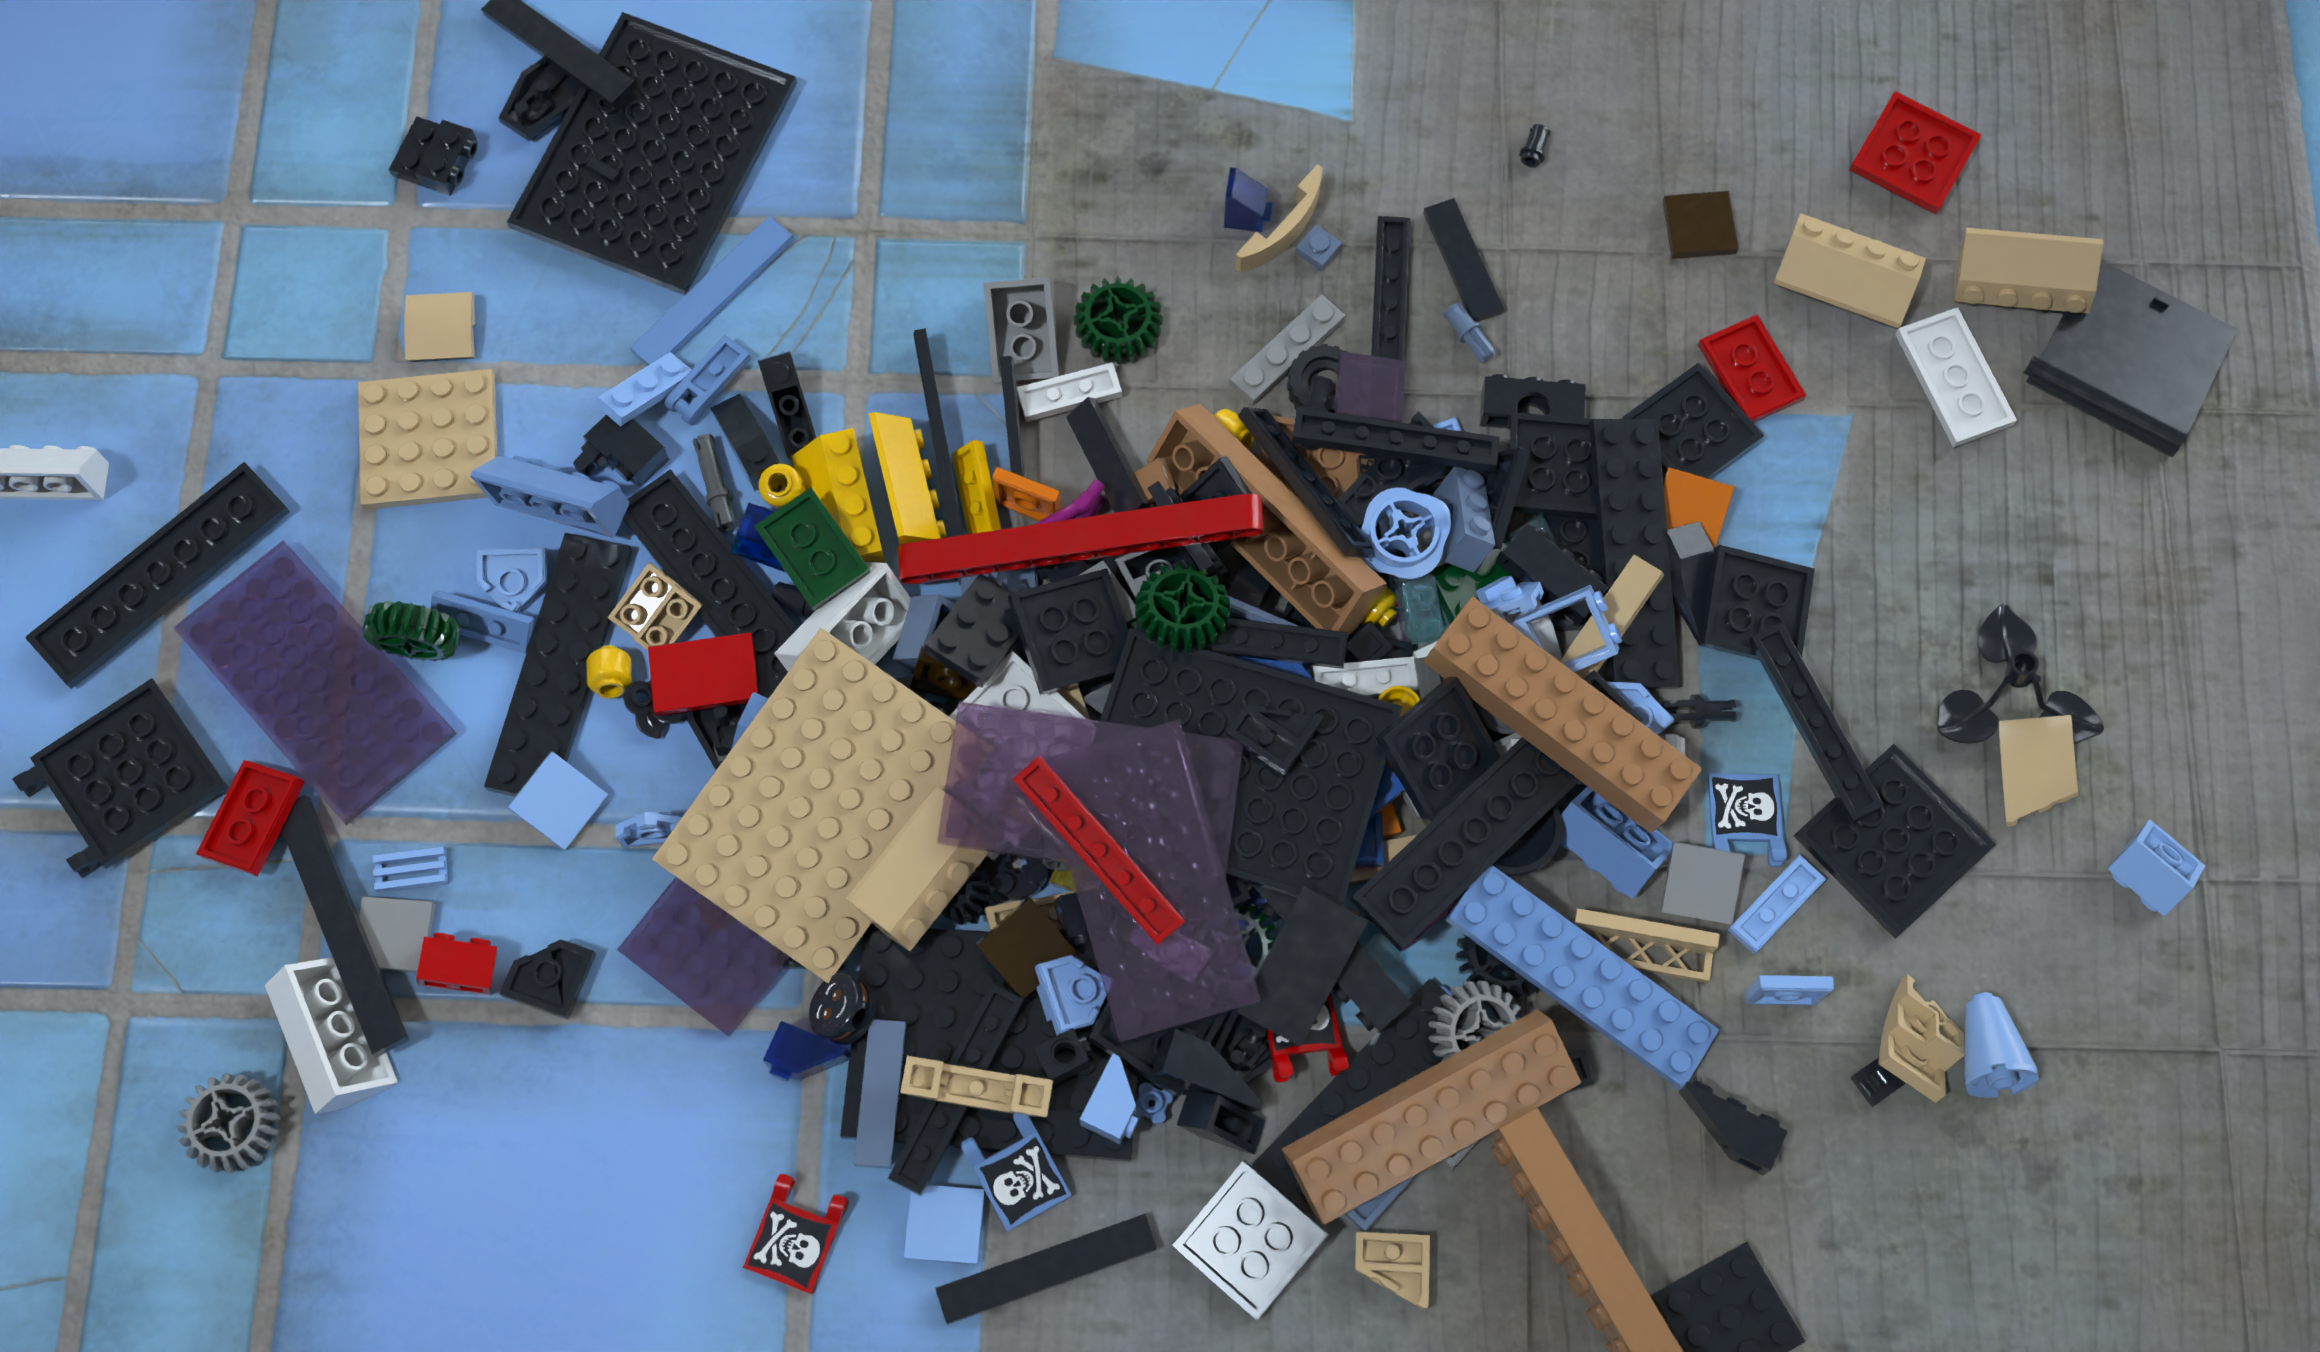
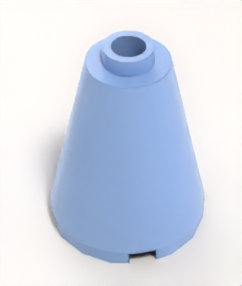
[1964,993,2039,1098]

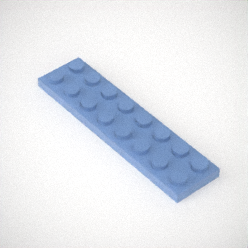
[1445,865,1719,1090]

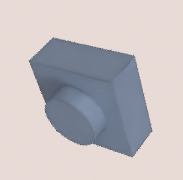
[1296,225,1342,271]

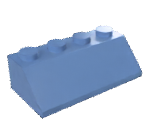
[470,455,630,538]

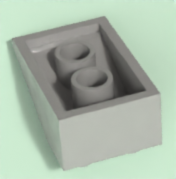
[983,277,1059,383]

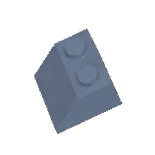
[893,594,956,671]

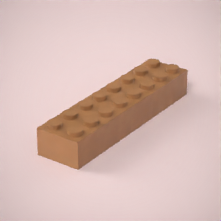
[1146,404,1387,635]
[1422,596,1702,834]
[1282,1010,1581,1225]
[1490,1108,1683,1352]

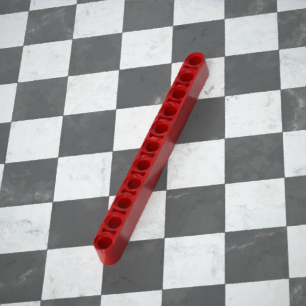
[897,494,1264,584]

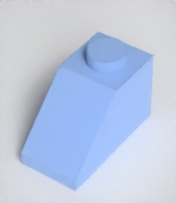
[1080,1054,1139,1144]

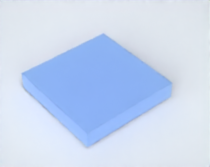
[507,751,608,850]
[1745,975,1834,1006]
[903,1185,985,1265]

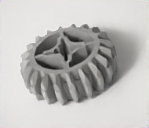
[1428,980,1521,1062]
[176,1073,281,1173]

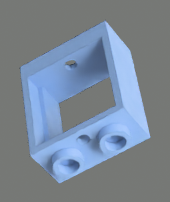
[1511,585,1622,672]

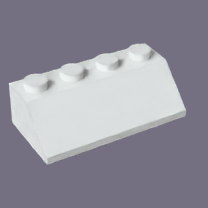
[0,445,109,500]
[774,562,911,671]
[265,957,398,1114]

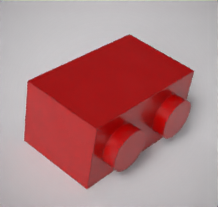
[416,933,498,995]

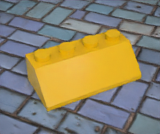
[868,412,947,545]
[791,428,885,563]

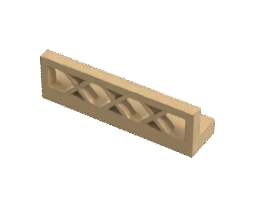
[1571,908,1719,983]

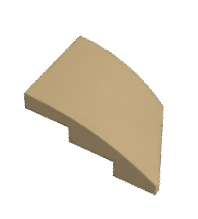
[1999,715,2079,827]
[1879,974,1965,1103]

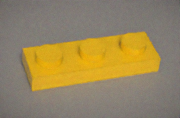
[951,440,1001,534]

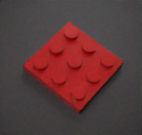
[1849,91,1982,214]

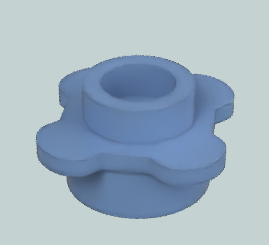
[1135,1083,1173,1124]

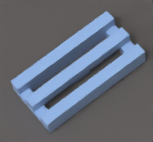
[373,847,448,893]

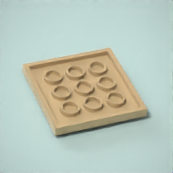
[358,369,498,510]

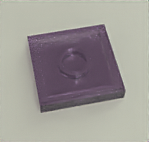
[1335,351,1406,423]

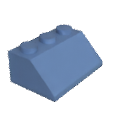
[1559,786,1673,899]

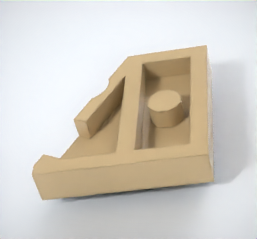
[1354,1232,1430,1310]

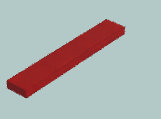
[1012,755,1185,946]

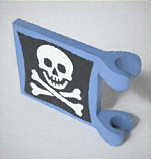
[1707,773,1787,867]
[961,1114,1072,1232]

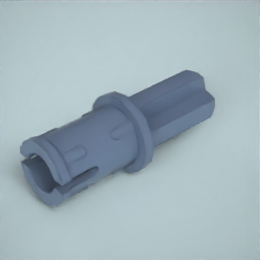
[1443,302,1495,363]

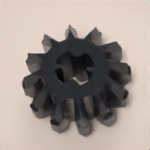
[941,867,997,926]

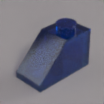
[1224,167,1273,233]
[730,502,786,573]
[763,1021,850,1082]

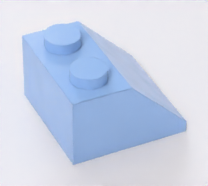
[2108,819,2205,917]

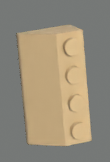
[1774,213,1926,328]
[1953,228,2103,313]
[845,786,999,951]

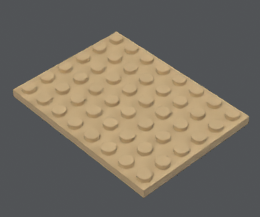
[652,627,995,983]

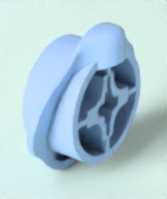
[1360,488,1451,580]

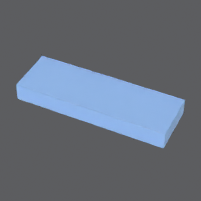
[1728,855,1826,954]

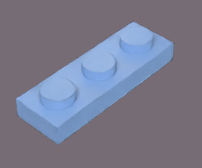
[596,352,691,426]

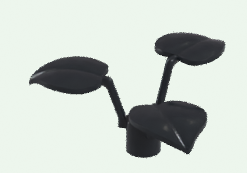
[1937,603,2104,744]

